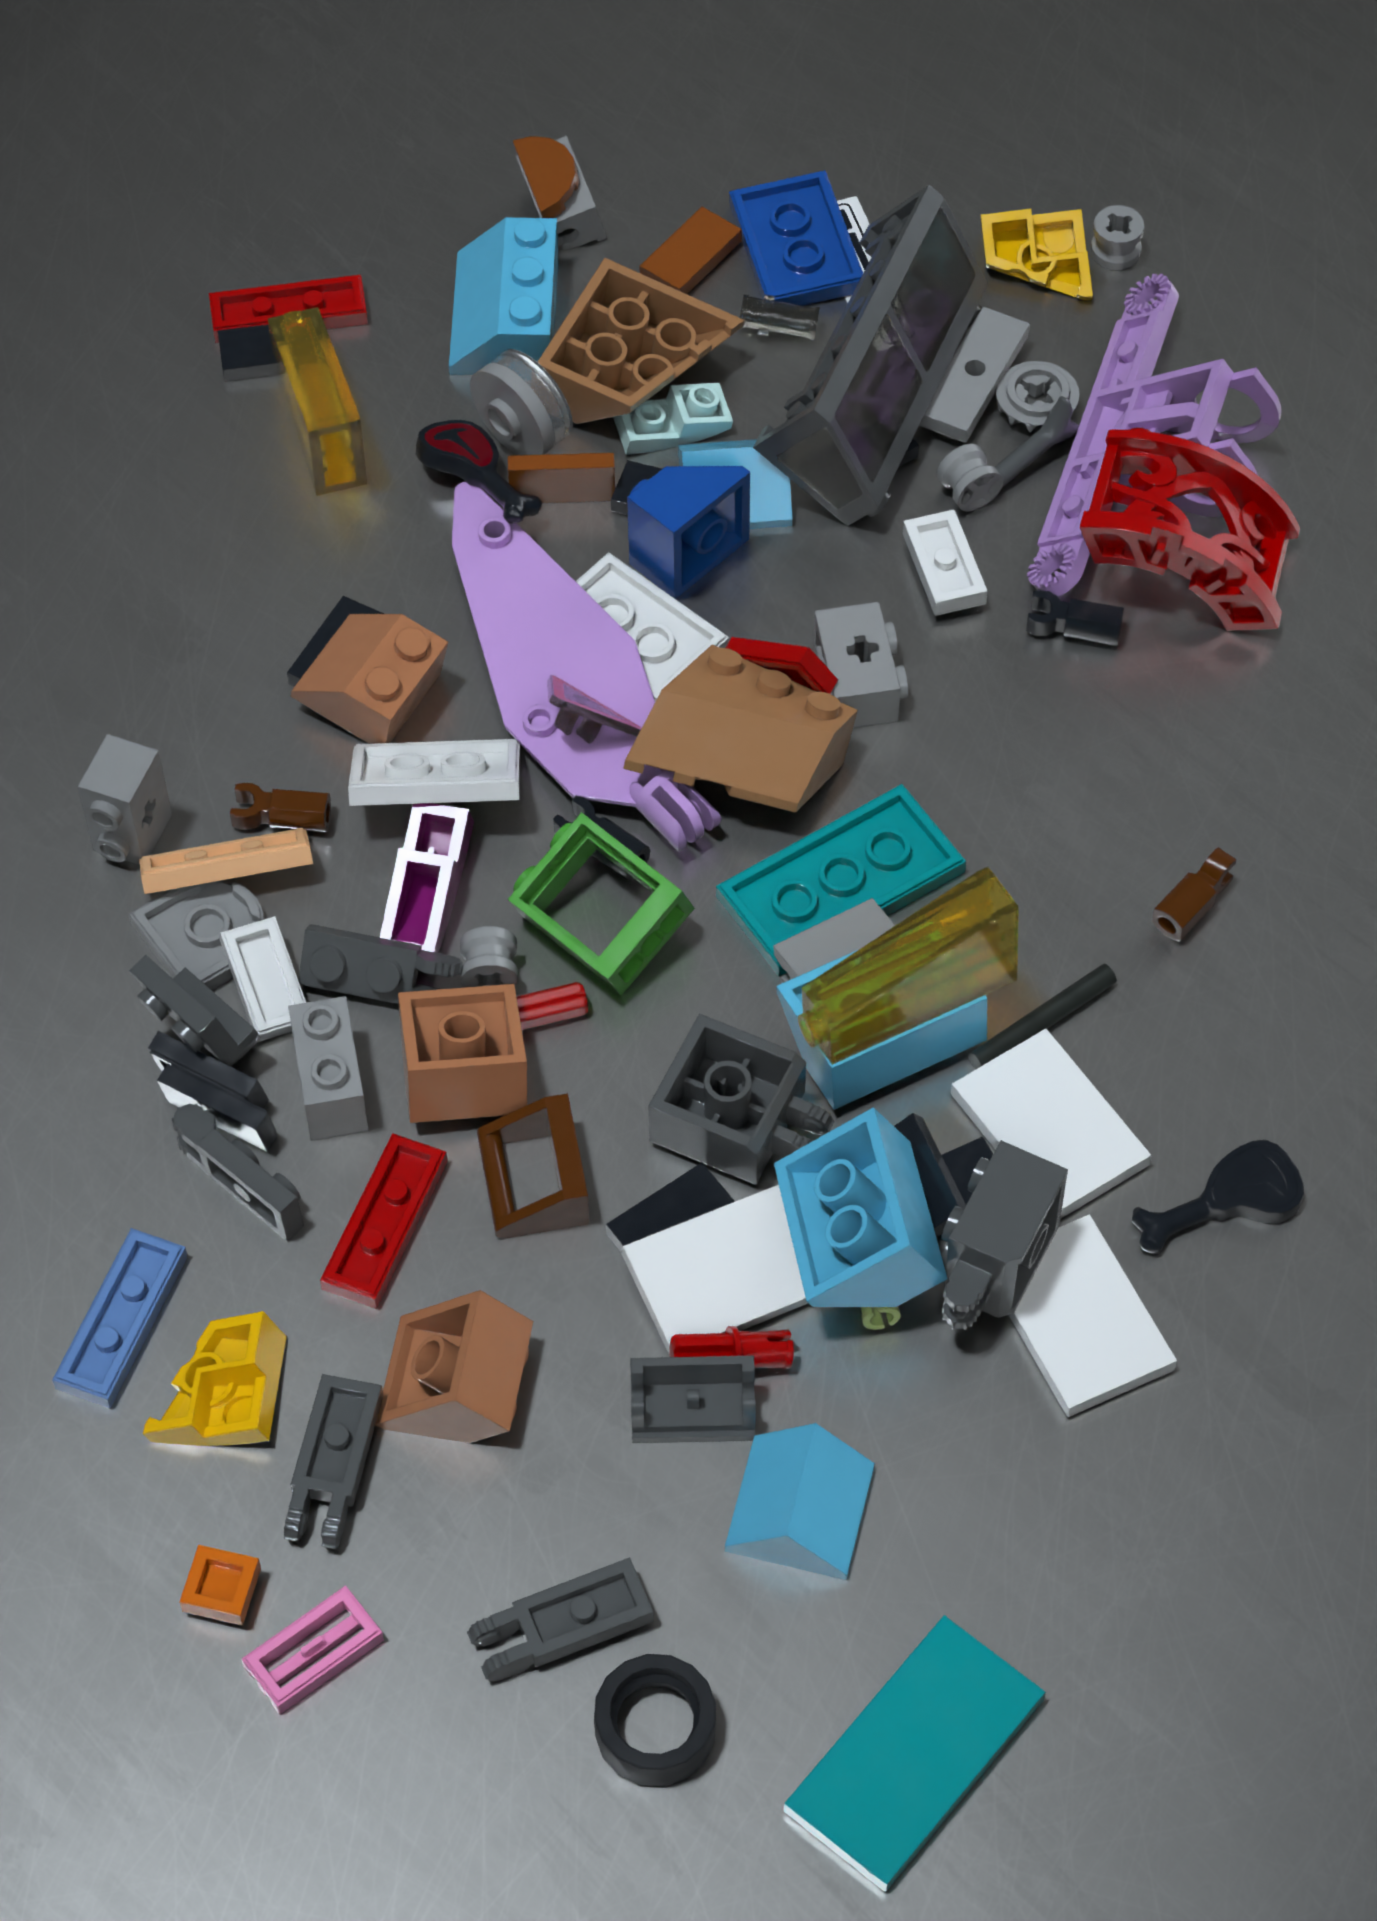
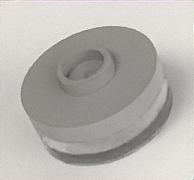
[470,349,573,455]

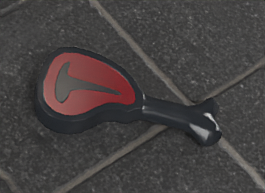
[415,420,542,523]

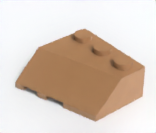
[533,258,744,424]
[623,645,858,812]

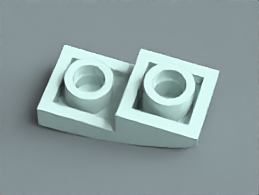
[613,383,733,455]

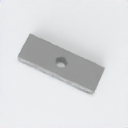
[919,306,1030,443]

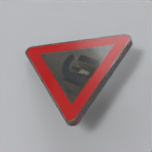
[547,675,642,743]

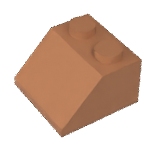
[290,614,448,744]
[398,984,527,1123]
[376,1290,534,1443]

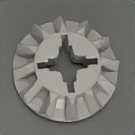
[996,361,1080,432]

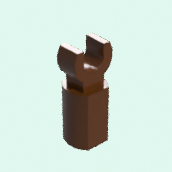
[230,783,331,832]
[1152,847,1237,941]

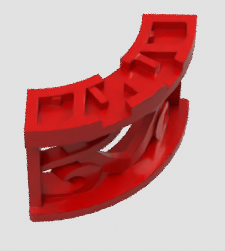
[1079,428,1300,631]

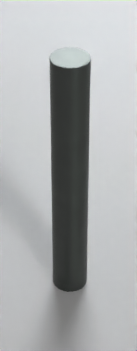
[968,964,1117,1069]

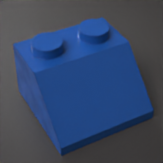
[627,466,750,599]

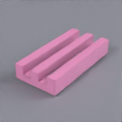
[241,1586,384,1715]

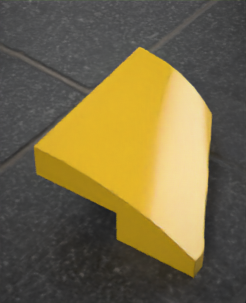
[981,209,1093,301]
[143,1311,287,1446]

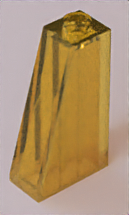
[267,307,367,496]
[798,867,1019,1065]

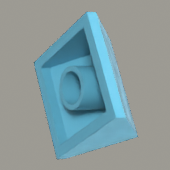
[678,439,793,529]
[725,1423,875,1580]

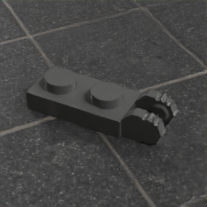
[298,924,463,1004]
[172,1102,304,1241]
[284,1374,384,1549]
[467,1557,654,1682]

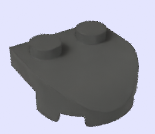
[129,955,261,1067]

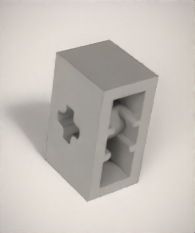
[813,602,908,728]
[77,734,172,865]
[288,996,369,1140]

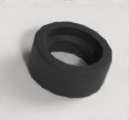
[594,1654,716,1786]

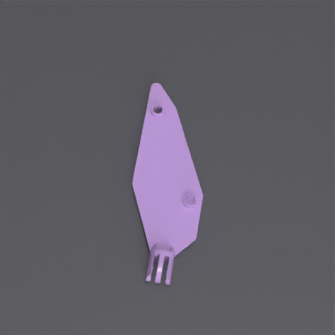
[452,481,722,852]

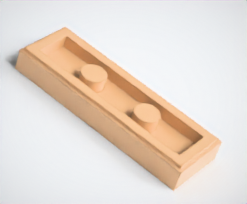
[139,828,313,894]

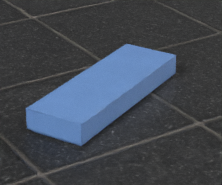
[52,1228,188,1409]

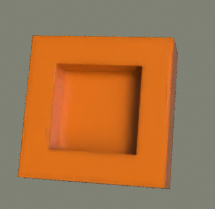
[179,1545,261,1626]

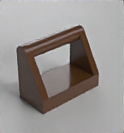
[477,1093,590,1238]

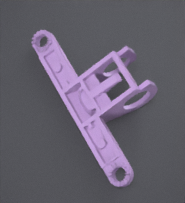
[1027,273,1282,597]

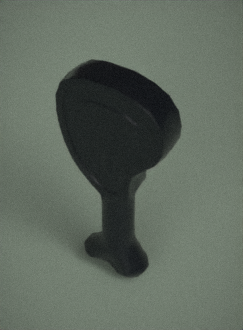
[1132,1140,1304,1254]

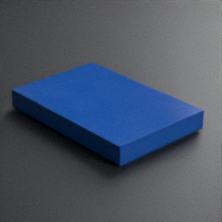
[729,170,863,313]

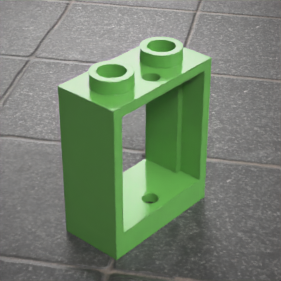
[508,812,695,996]

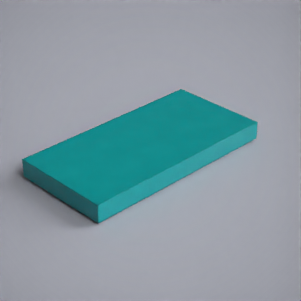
[716,784,966,977]
[783,1615,1046,1892]

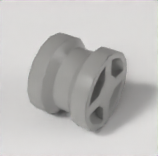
[1090,205,1145,270]
[937,443,1003,512]
[460,926,518,988]

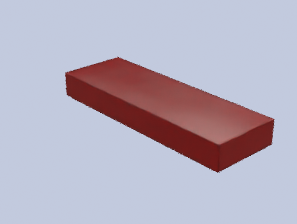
[209,274,368,343]
[320,1133,448,1309]

